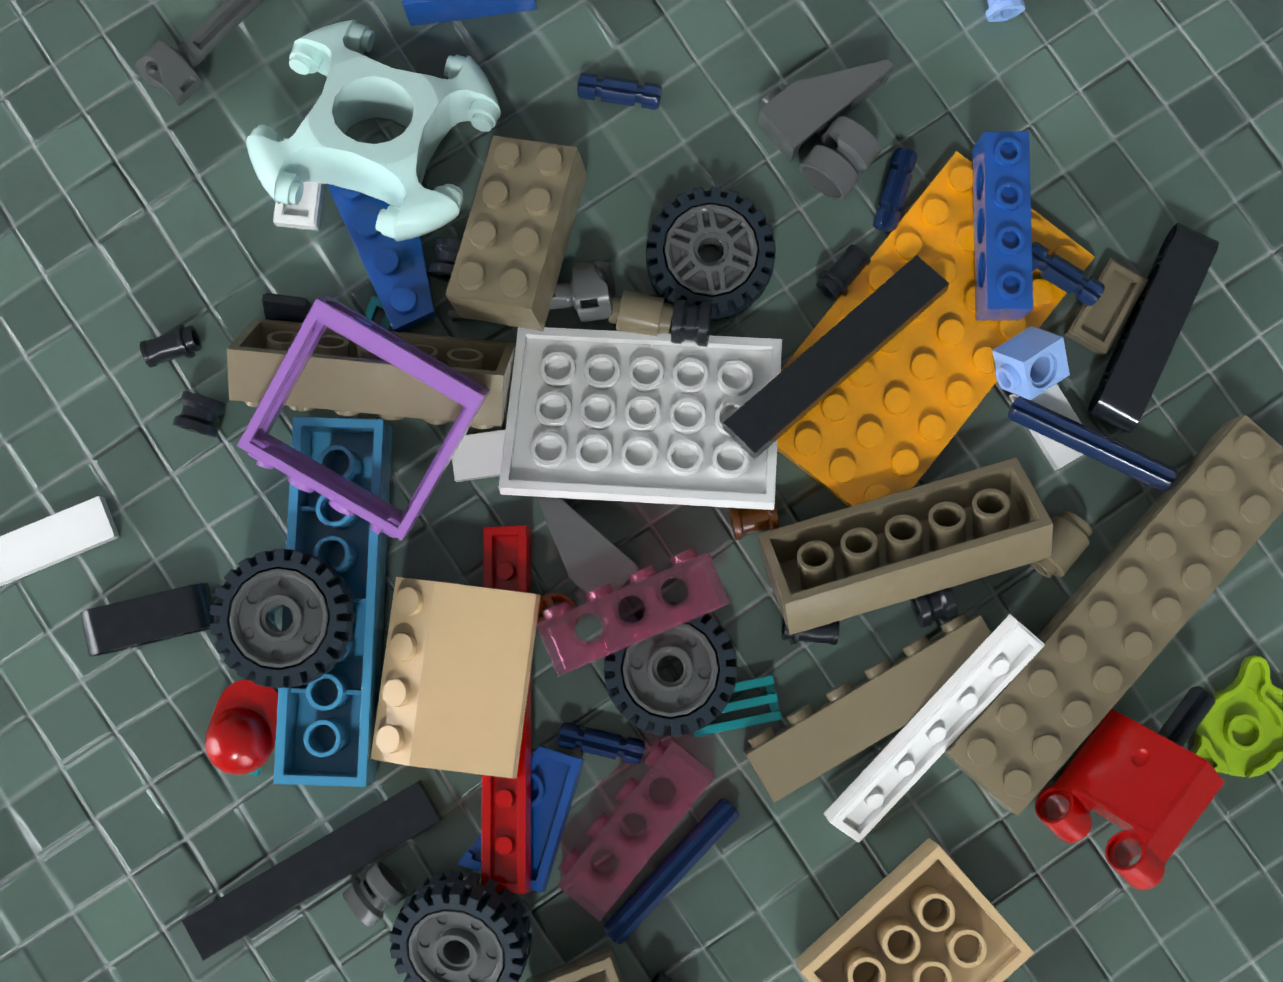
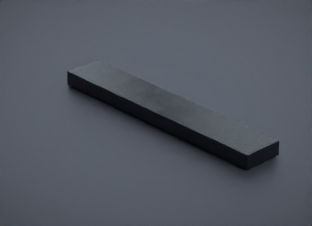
[723,255,949,460]
[182,780,442,961]

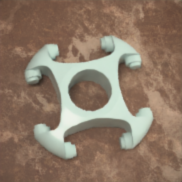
[246,20,501,242]

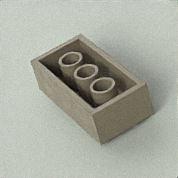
[445,136,587,331]

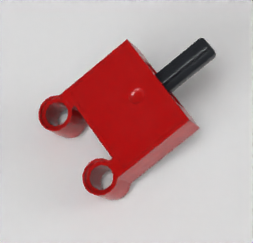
[1035,686,1225,890]

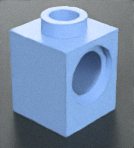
[992,326,1070,400]

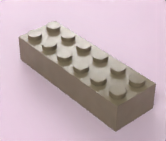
[227,318,516,429]
[758,457,1053,635]

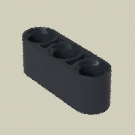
[80,583,214,657]

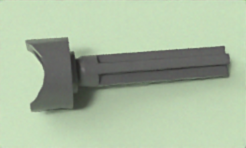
[135,0,264,106]
[447,260,616,322]

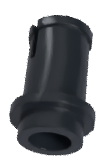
[816,244,871,301]
[140,324,202,368]
[781,618,840,645]

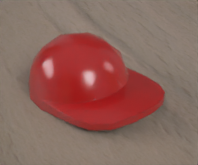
[205,679,278,775]

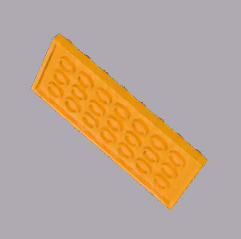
[777,151,1095,507]

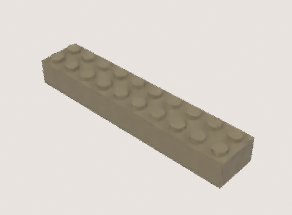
[943,415,1283,816]

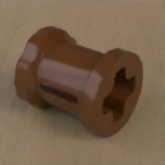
[728,505,779,541]

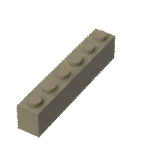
[744,612,992,803]

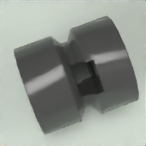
[799,116,881,201]

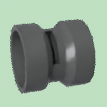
[342,861,407,927]

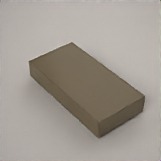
[1064,258,1148,357]

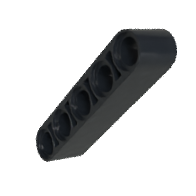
[1087,223,1219,433]

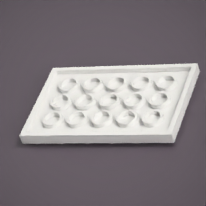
[498,327,782,510]

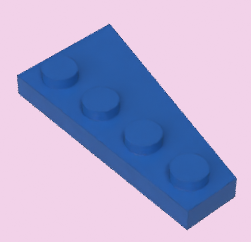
[327,184,436,332]

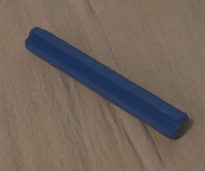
[1008,396,1177,491]
[603,798,739,945]

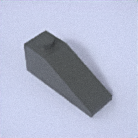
[757,59,894,162]
[537,497,640,609]

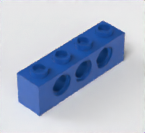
[972,132,1033,321]

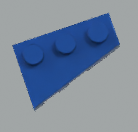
[458,746,585,893]

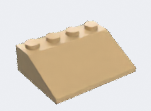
[370,577,541,778]
[795,838,1034,982]

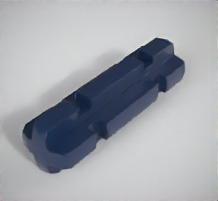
[577,72,662,110]
[873,147,918,233]
[1032,242,1105,306]
[557,722,645,765]

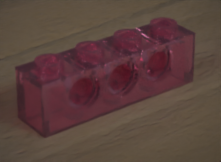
[536,547,730,676]
[557,738,716,921]

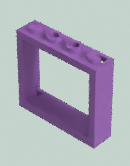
[237,296,491,541]

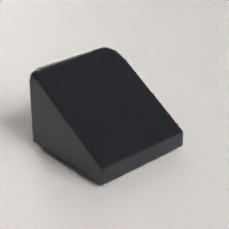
[262,293,313,323]

